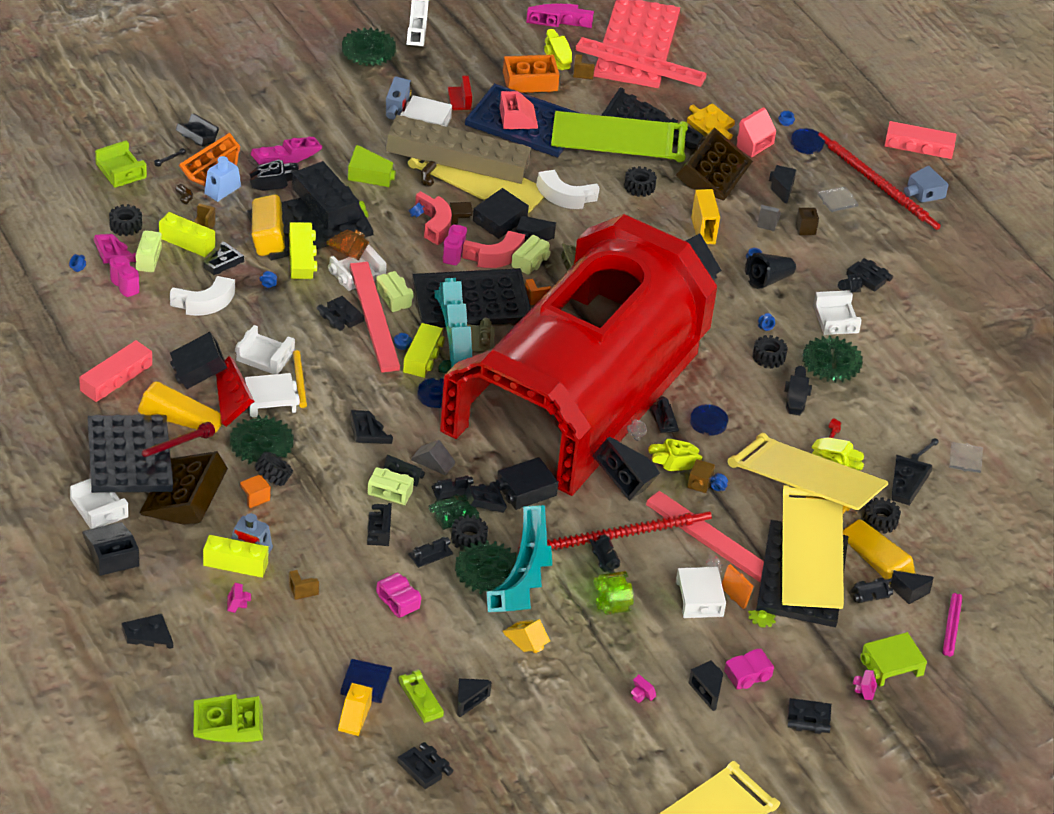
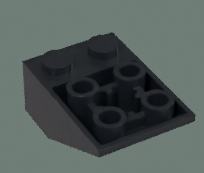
[82,522,139,576]

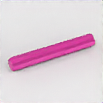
[942,593,963,657]

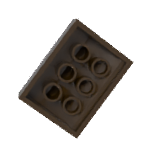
[675,127,753,201]
[140,451,228,525]

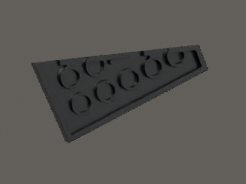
[602,87,703,149]

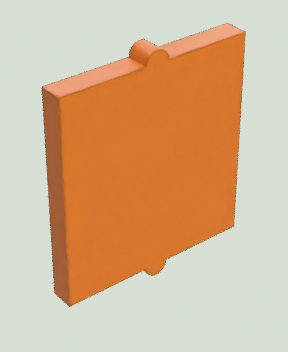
[722,564,754,609]

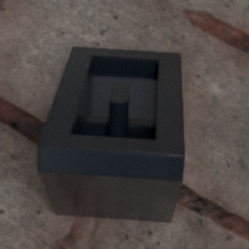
[890,570,934,604]
[457,678,492,717]

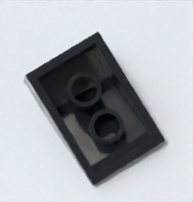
[593,437,660,501]

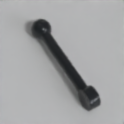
[154,148,186,167]
[911,438,939,461]

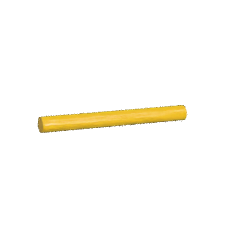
[293,350,307,408]

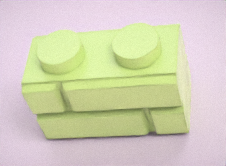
[136,230,162,272]
[512,235,551,275]
[376,271,414,312]
[368,467,414,505]

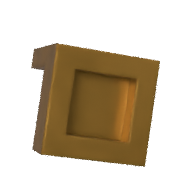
[573,54,595,80]
[194,203,215,229]
[289,570,319,600]

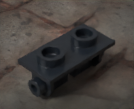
[838,274,863,293]
[652,396,679,433]
[383,454,425,487]
[431,475,474,501]
[590,535,620,576]
[408,536,453,568]
[849,578,893,603]

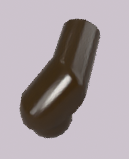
[422,161,437,187]
[176,184,193,205]

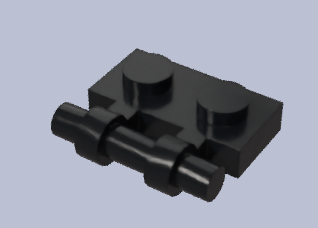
[846,258,893,292]
[317,296,364,331]
[787,698,832,734]
[397,742,454,789]

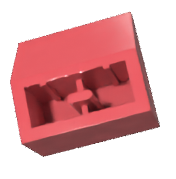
[500,91,538,130]
[736,107,776,158]

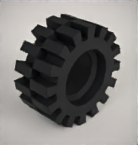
[624,166,657,197]
[109,204,142,236]
[752,335,788,369]
[254,451,293,486]
[863,497,901,534]
[451,515,488,552]

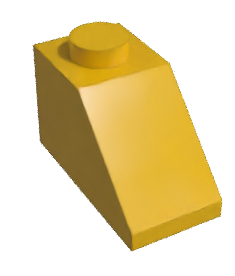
[503,619,550,653]
[338,683,372,736]

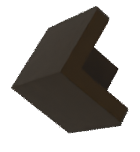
[449,202,473,226]
[796,207,819,235]

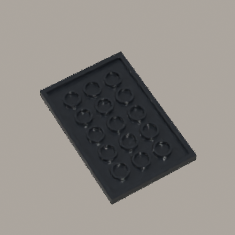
[247,186,373,261]
[412,268,531,327]
[88,414,173,493]
[756,520,849,628]

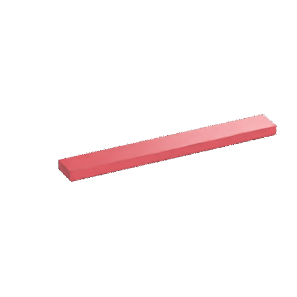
[575,37,707,87]
[350,262,400,373]
[646,491,764,582]

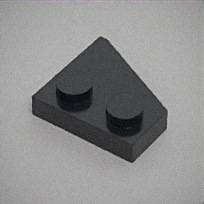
[203,242,245,275]
[349,410,393,444]
[465,482,507,513]
[121,614,173,649]

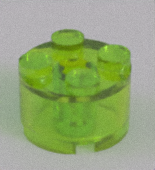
[594,571,634,615]

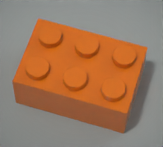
[503,55,559,93]

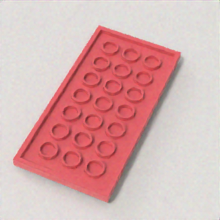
[593,0,681,88]

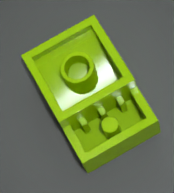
[193,694,263,742]

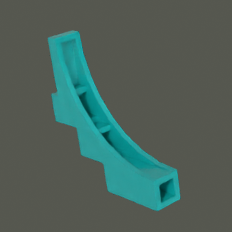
[434,278,473,368]
[487,505,553,612]

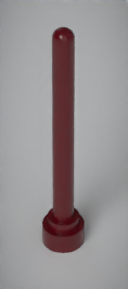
[142,422,215,457]

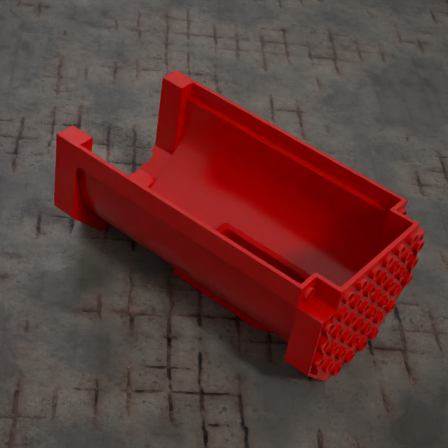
[440,214,717,496]

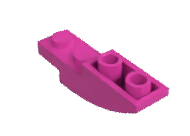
[526,4,594,28]
[251,136,322,164]

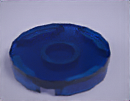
[790,128,825,154]
[417,378,444,408]
[690,404,728,436]

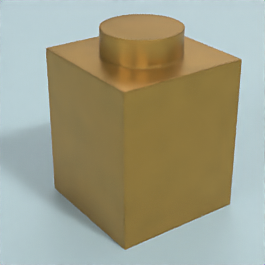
[688,459,715,493]

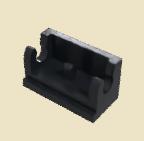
[367,503,392,546]

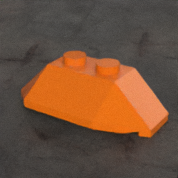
[179,133,240,186]

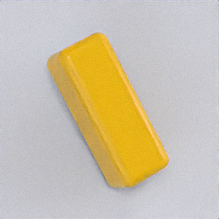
[252,194,285,256]
[138,381,222,433]
[843,519,916,580]

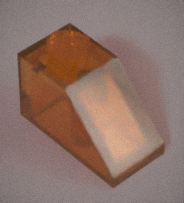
[326,229,369,261]

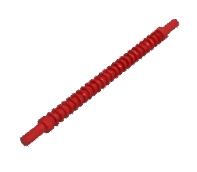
[817,132,941,230]
[518,511,712,552]

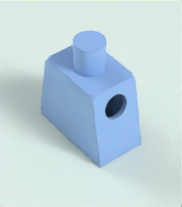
[205,156,241,202]

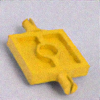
[687,103,735,140]

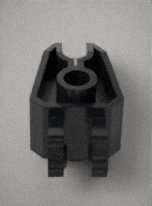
[249,159,299,191]
[784,365,812,416]

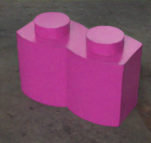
[443,224,467,266]
[109,255,139,297]
[376,572,422,618]
[724,649,774,689]

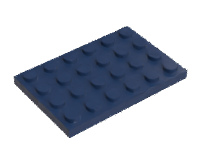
[465,83,582,158]

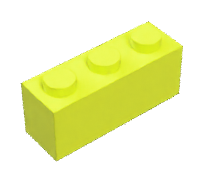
[159,212,215,258]
[289,223,317,279]
[403,323,445,378]
[203,535,269,578]

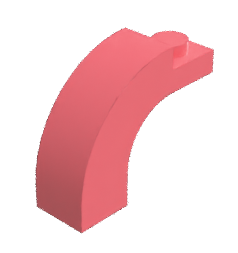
[415,191,452,245]
[462,231,525,268]

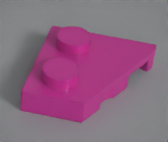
[94,234,136,264]

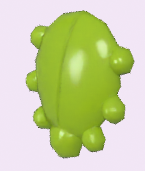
[748,610,776,628]

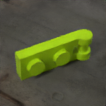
[398,669,444,723]

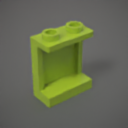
[95,141,147,188]
[860,632,927,687]

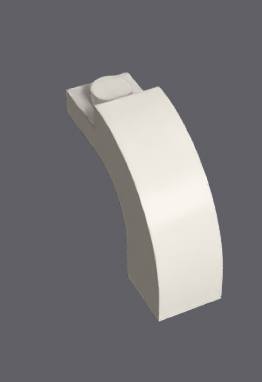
[407,0,429,47]
[536,170,600,209]
[170,276,235,316]

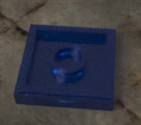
[340,659,392,703]

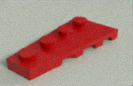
[216,356,255,427]

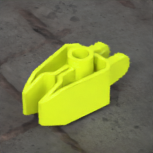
[544,29,572,70]
[811,437,864,471]
[648,438,703,471]

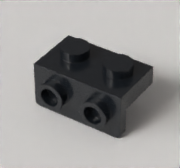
[176,113,219,146]

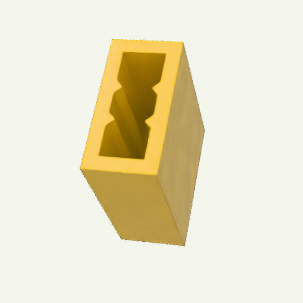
[691,189,720,244]

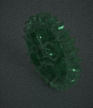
[342,27,396,66]
[802,335,863,383]
[230,415,294,464]
[455,540,517,594]

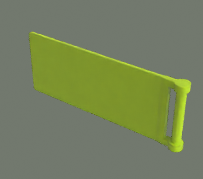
[551,111,688,162]

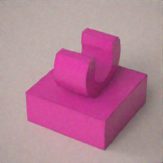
[227,583,251,613]
[853,670,877,700]
[631,674,657,703]

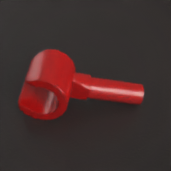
[829,418,841,438]

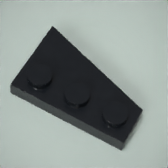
[892,455,932,506]

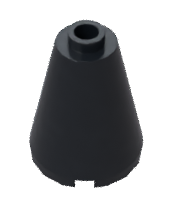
[745,253,796,289]

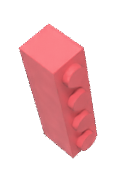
[885,121,957,159]
[79,340,152,402]

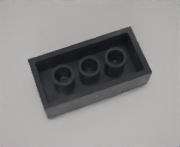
[292,161,360,229]

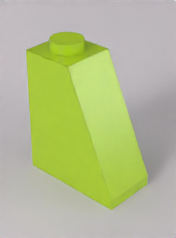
[348,145,396,187]

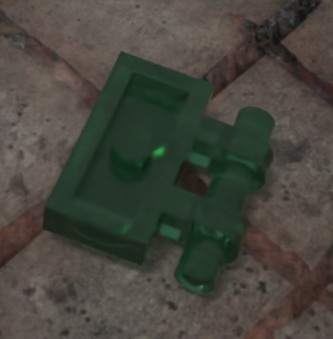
[428,494,479,530]

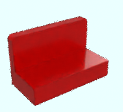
[448,76,472,110]

